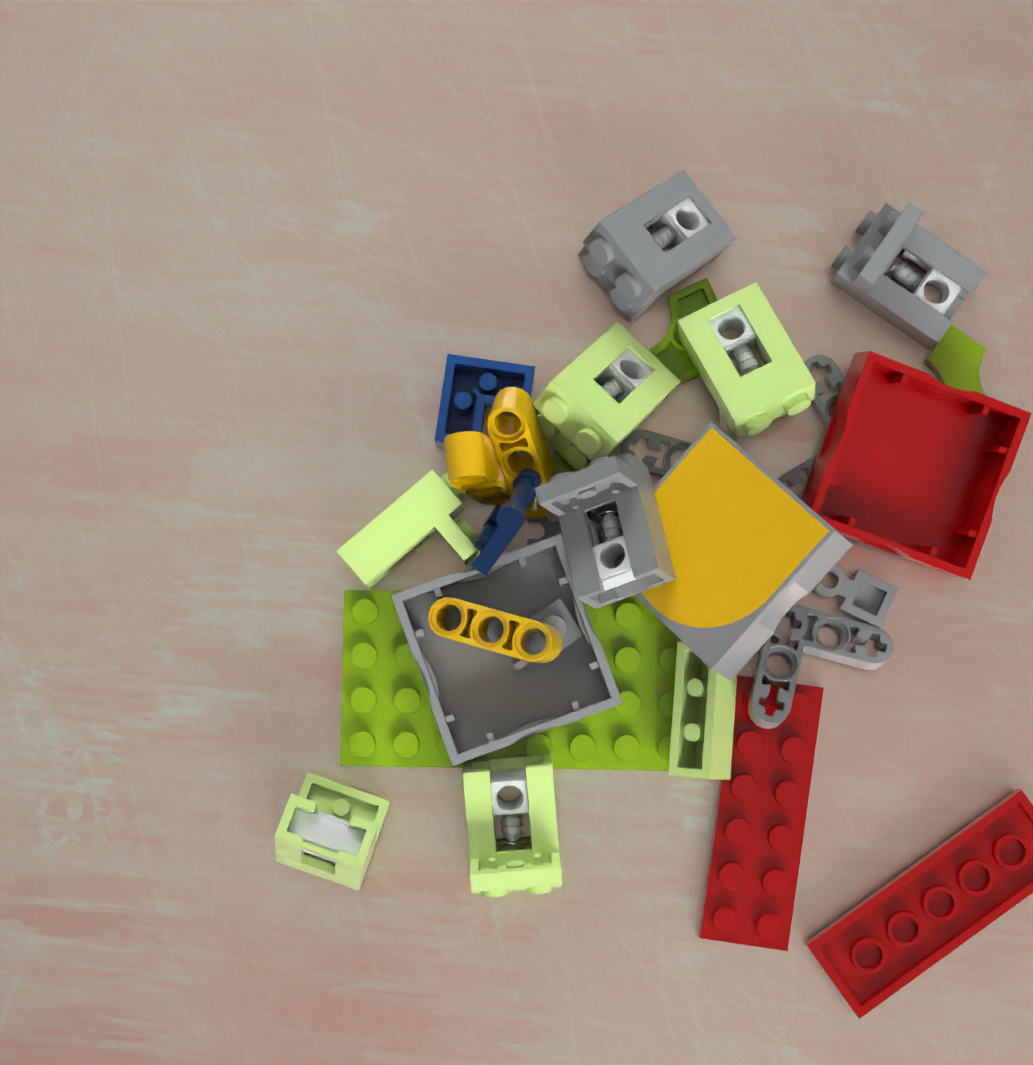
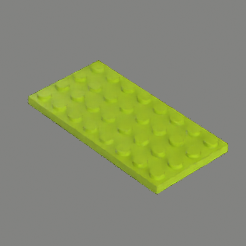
[340,590,682,771]

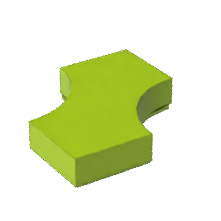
[649,278,718,387]
[924,325,986,395]

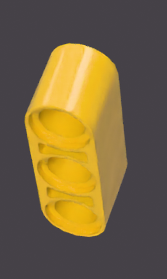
[487,387,557,519]
[444,431,511,505]
[428,597,562,663]

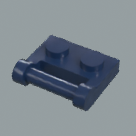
[471,468,542,576]

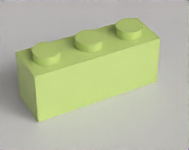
[668,642,737,780]

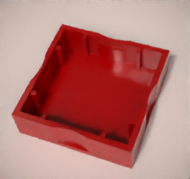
[801,351,1032,580]

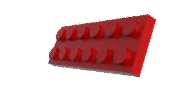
[698,675,824,951]
[805,789,1033,1019]

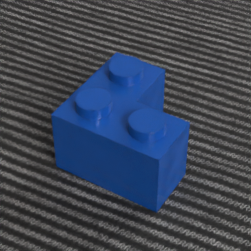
[435,354,535,448]

